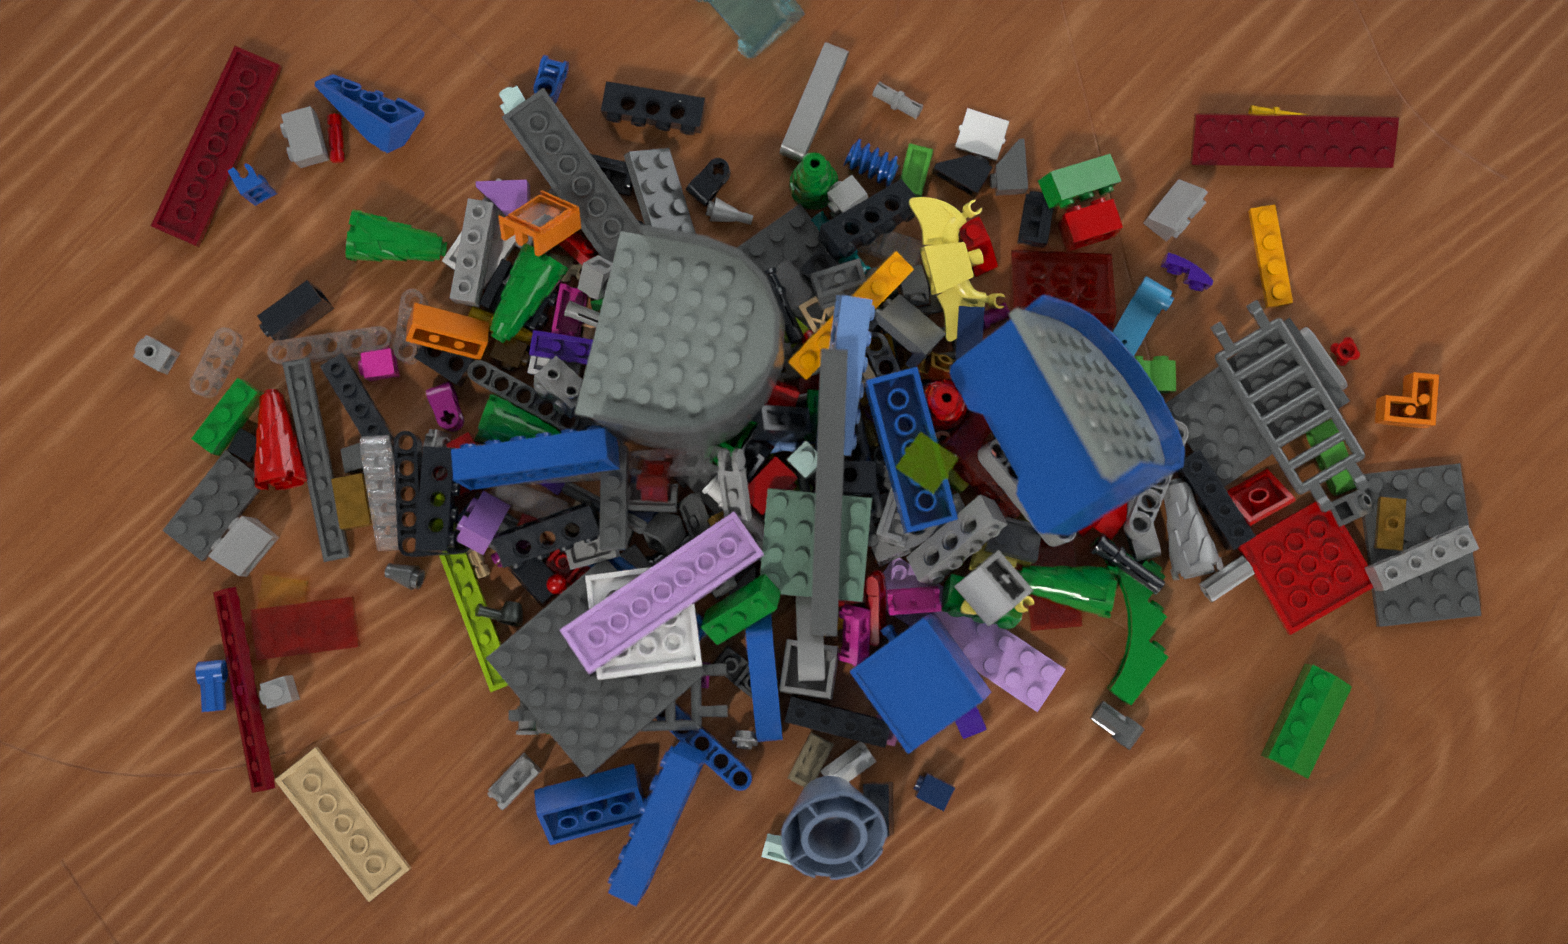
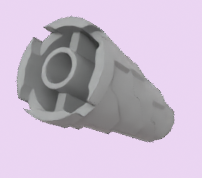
[1164,478,1224,581]

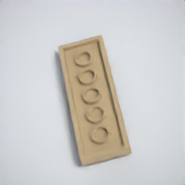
[275,747,411,902]

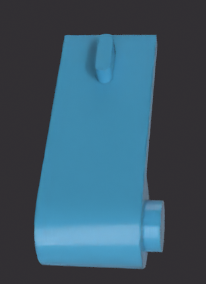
[1112,276,1174,356]

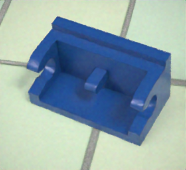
[228,164,277,206]

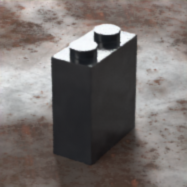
[257,280,334,344]

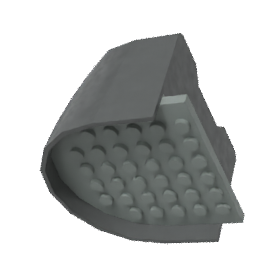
[575,224,785,452]

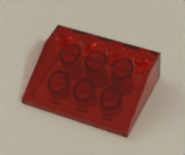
[1009,250,1116,332]

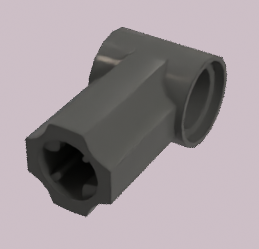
[1090,701,1145,750]

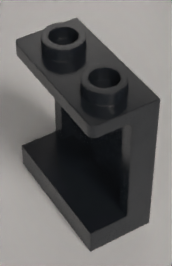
[479,258,559,331]

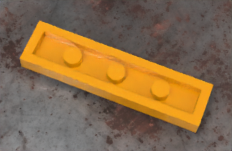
[1248,204,1293,308]

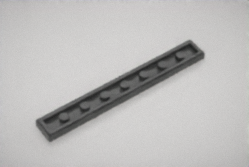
[282,358,351,562]

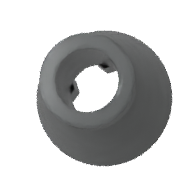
[385,563,425,590]

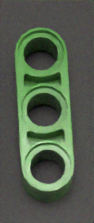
[1306,419,1356,496]

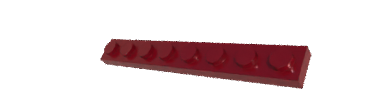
[213,587,275,793]

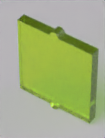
[895,432,958,494]

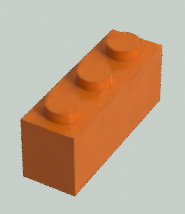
[406,303,489,360]

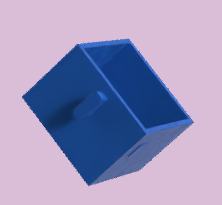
[850,612,992,754]

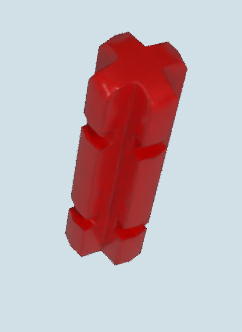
[327,113,345,163]

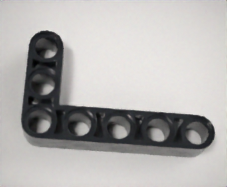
[394,431,474,557]

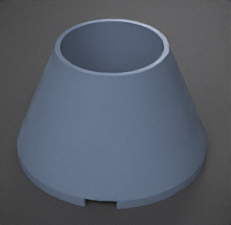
[781,776,887,880]

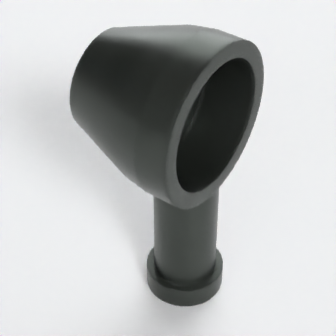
[475,601,523,626]

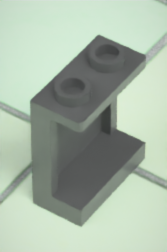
[868,294,946,369]

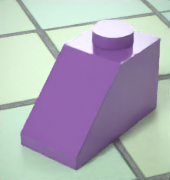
[476,180,531,216]

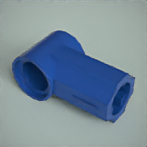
[195,660,228,712]

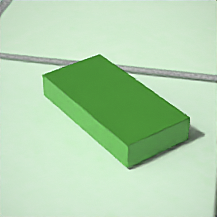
[900,143,933,197]

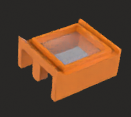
[498,190,581,256]

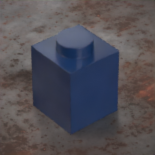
[913,772,955,811]

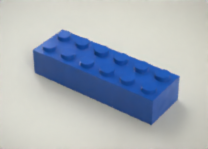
[864,367,958,534]
[451,425,620,490]
[608,741,708,906]

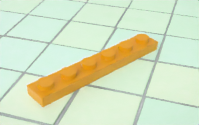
[787,251,914,380]

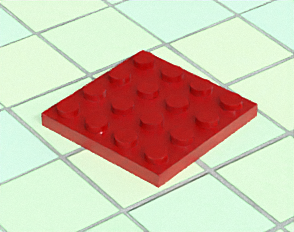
[1238,495,1373,635]

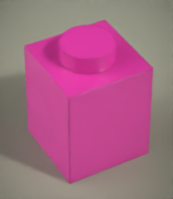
[358,348,400,381]

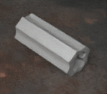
[1199,556,1255,602]

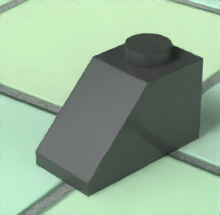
[990,139,1028,196]

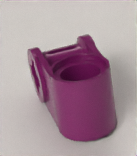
[426,381,465,432]

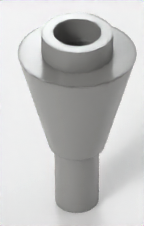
[706,197,753,225]

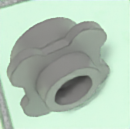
[732,730,758,749]

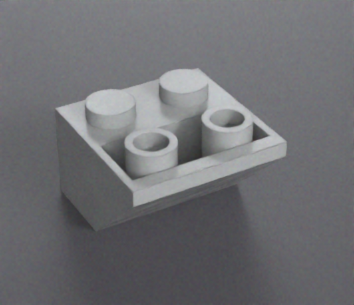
[1143,179,1208,242]
[208,516,279,577]
[954,550,1033,626]

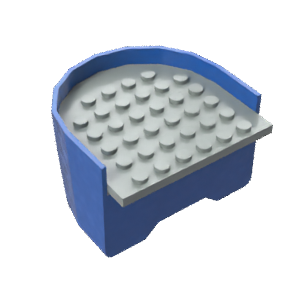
[950,295,1185,536]

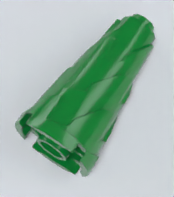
[789,153,839,211]
[345,209,448,262]
[490,243,569,343]
[474,394,561,445]
[1017,565,1118,618]

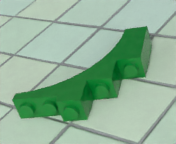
[1089,536,1169,706]

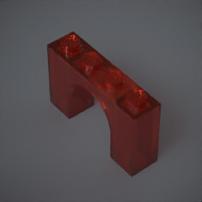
[939,410,1021,519]

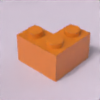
[1375,372,1439,429]

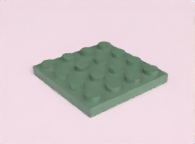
[760,488,872,602]

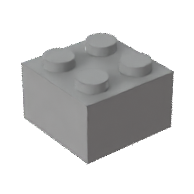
[779,639,840,700]

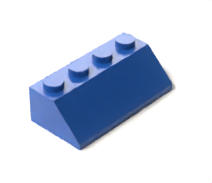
[534,764,645,845]

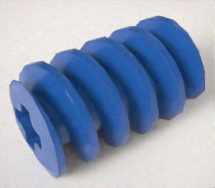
[843,139,900,187]

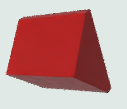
[1227,468,1295,526]

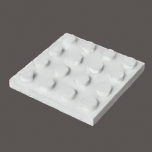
[585,567,702,680]

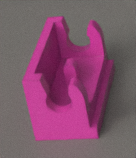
[551,283,588,337]
[887,586,941,615]
[837,604,871,666]

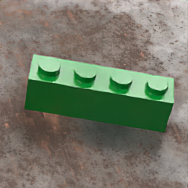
[1261,664,1352,779]

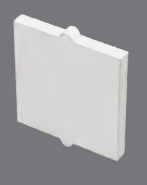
[955,108,1009,161]

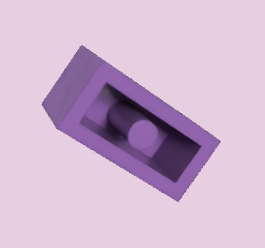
[456,491,511,555]

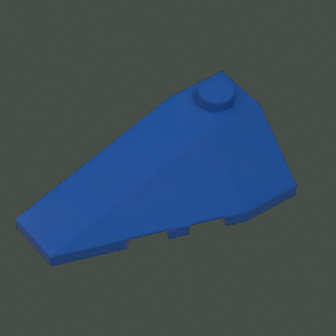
[315,74,425,153]

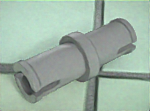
[872,82,923,120]

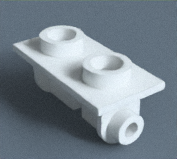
[821,742,876,782]

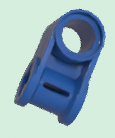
[533,55,569,104]

